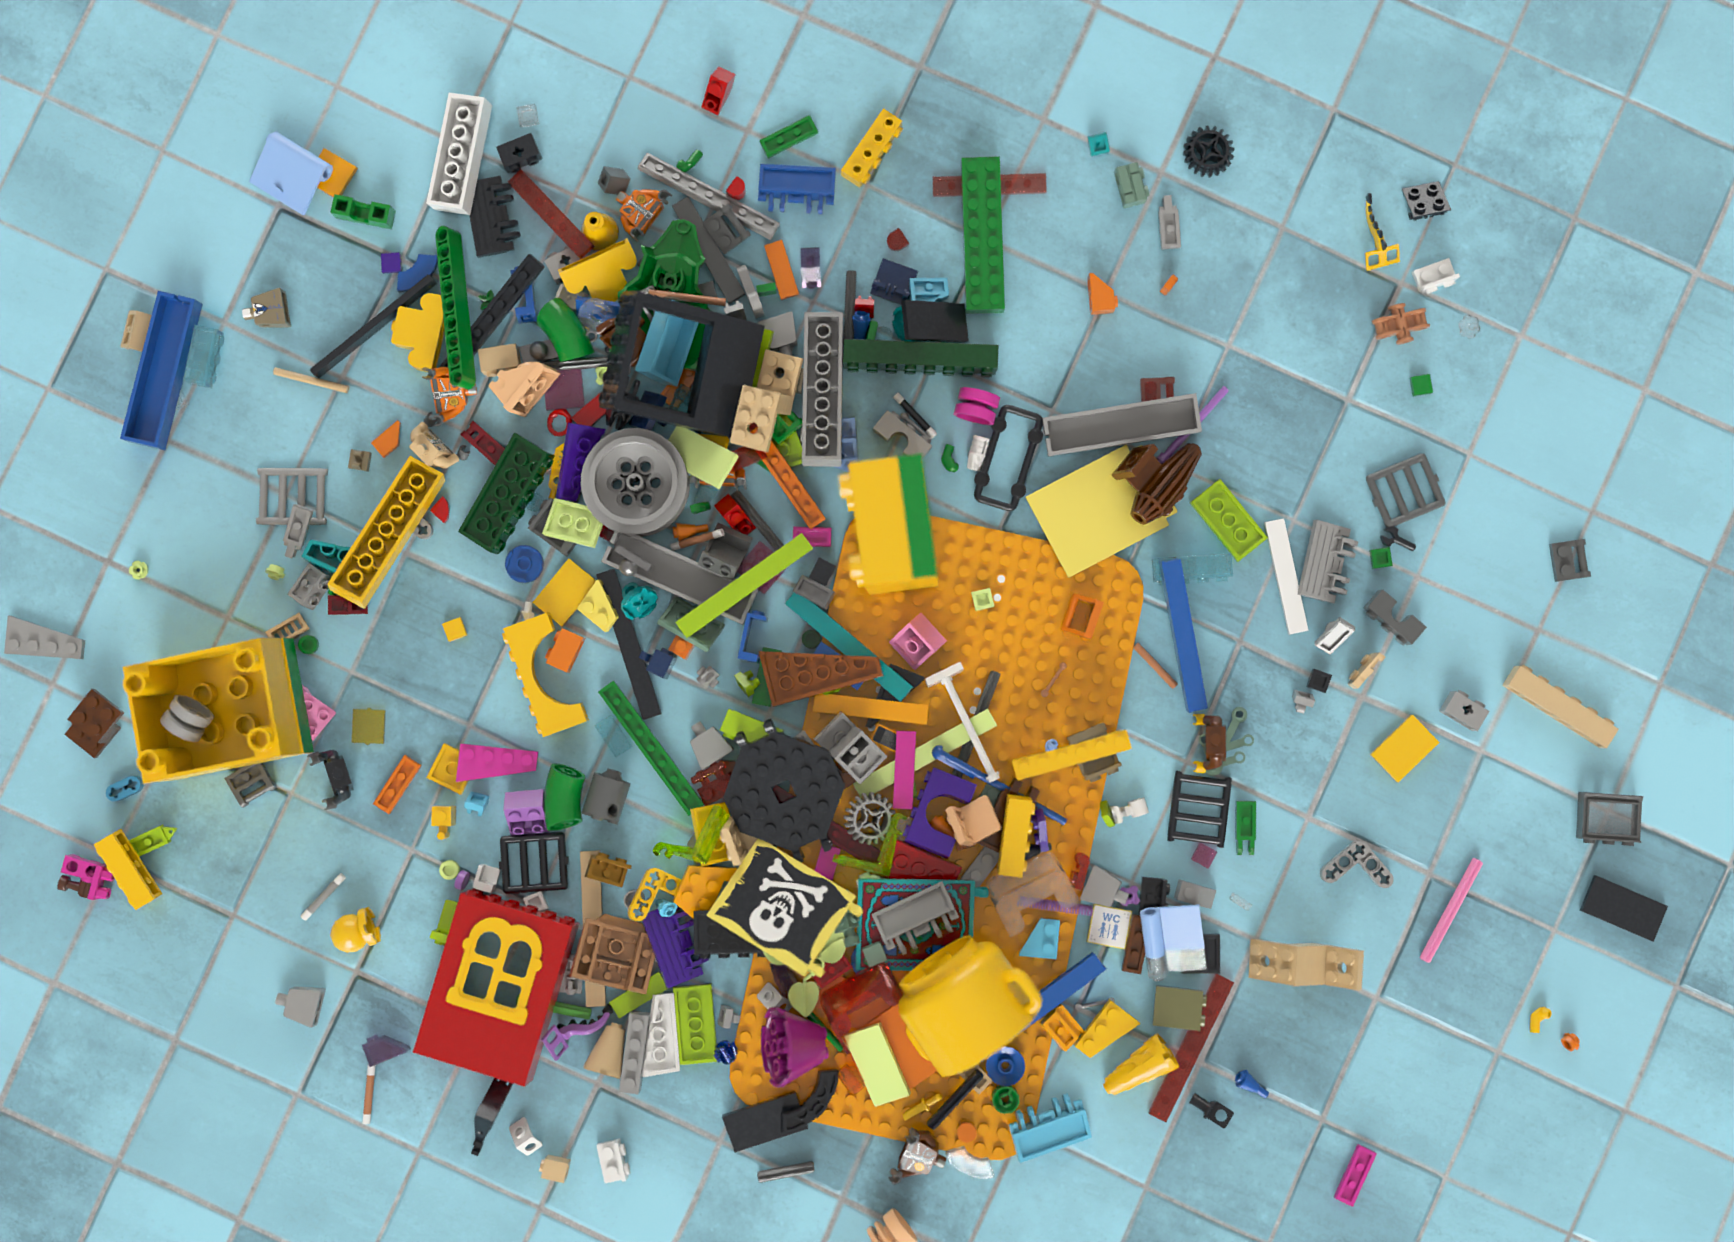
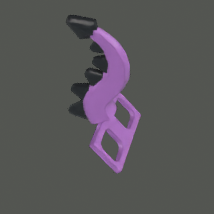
[541,1003,613,1061]

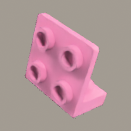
[302,685,336,742]

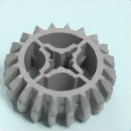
[844,792,896,845]

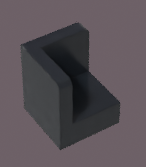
[809,557,836,586]

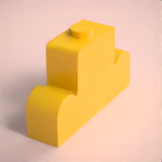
[558,238,637,302]
[391,293,445,372]

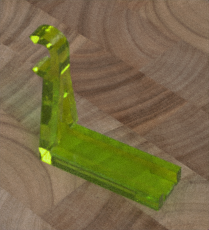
[653,805,730,864]
[832,813,907,876]

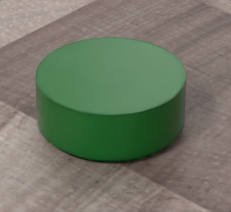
[298,635,319,654]

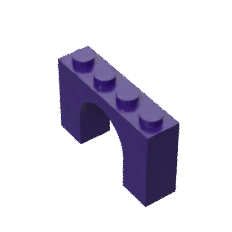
[903,768,977,859]

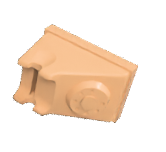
[488,362,561,417]

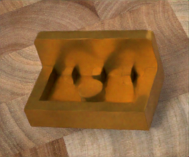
[584,852,632,888]

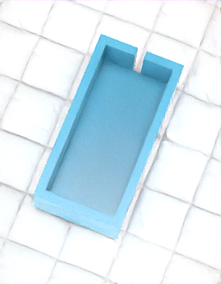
[635,299,698,386]

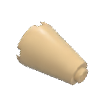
[583,1022,625,1079]

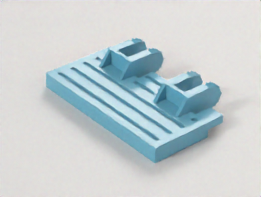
[1009,1093,1092,1163]

